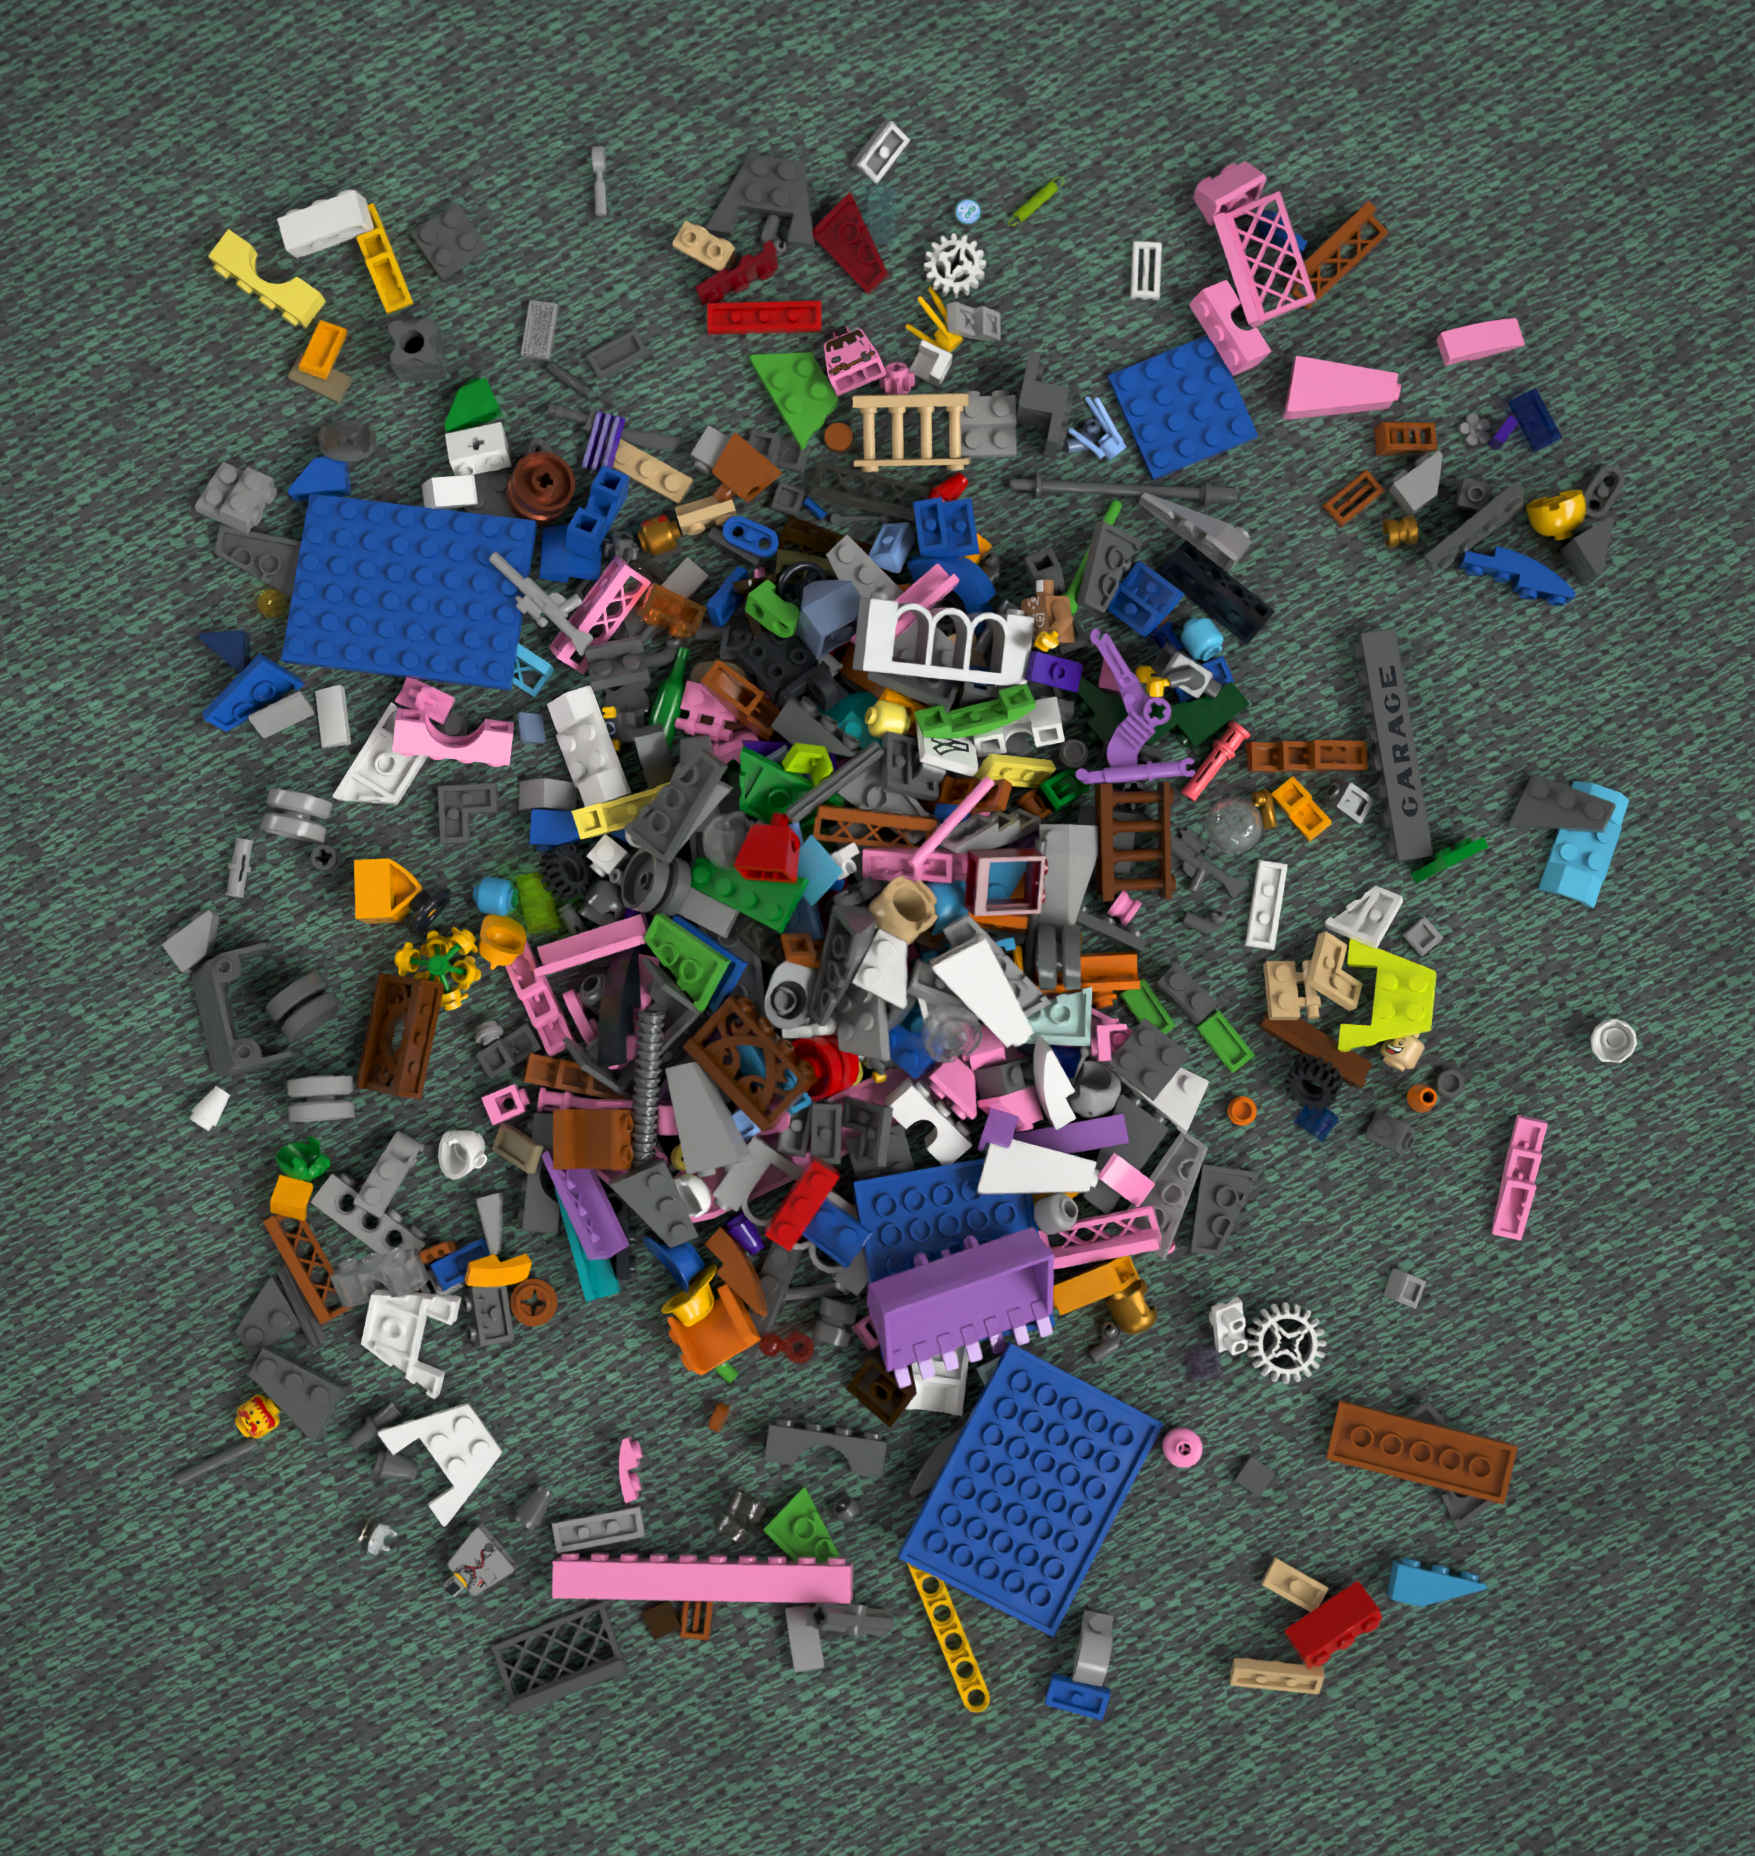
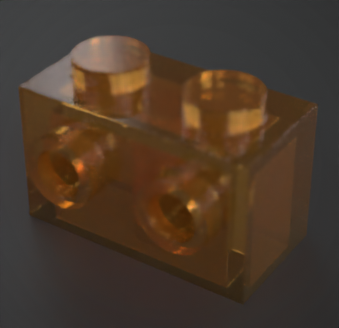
[636,583,707,639]

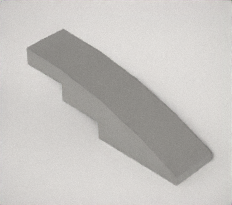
[939,808,1041,853]

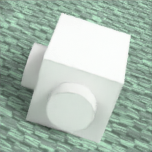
[587,834,632,877]

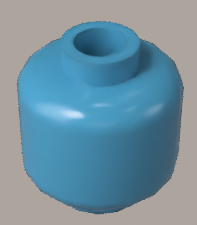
[473,876,518,916]

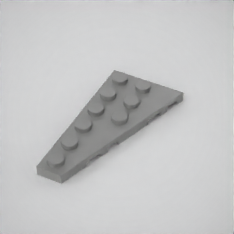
[826,535,955,668]

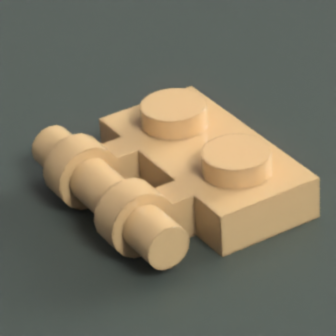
[1263,960,1321,1020]

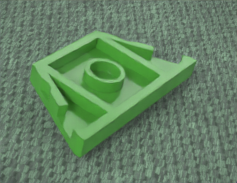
[749,353,839,450]

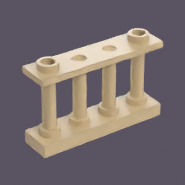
[852,393,971,472]

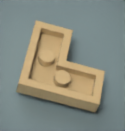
[1306,931,1363,1011]

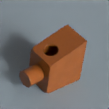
[712,432,782,503]

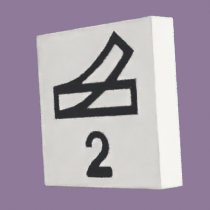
[916,721,978,777]

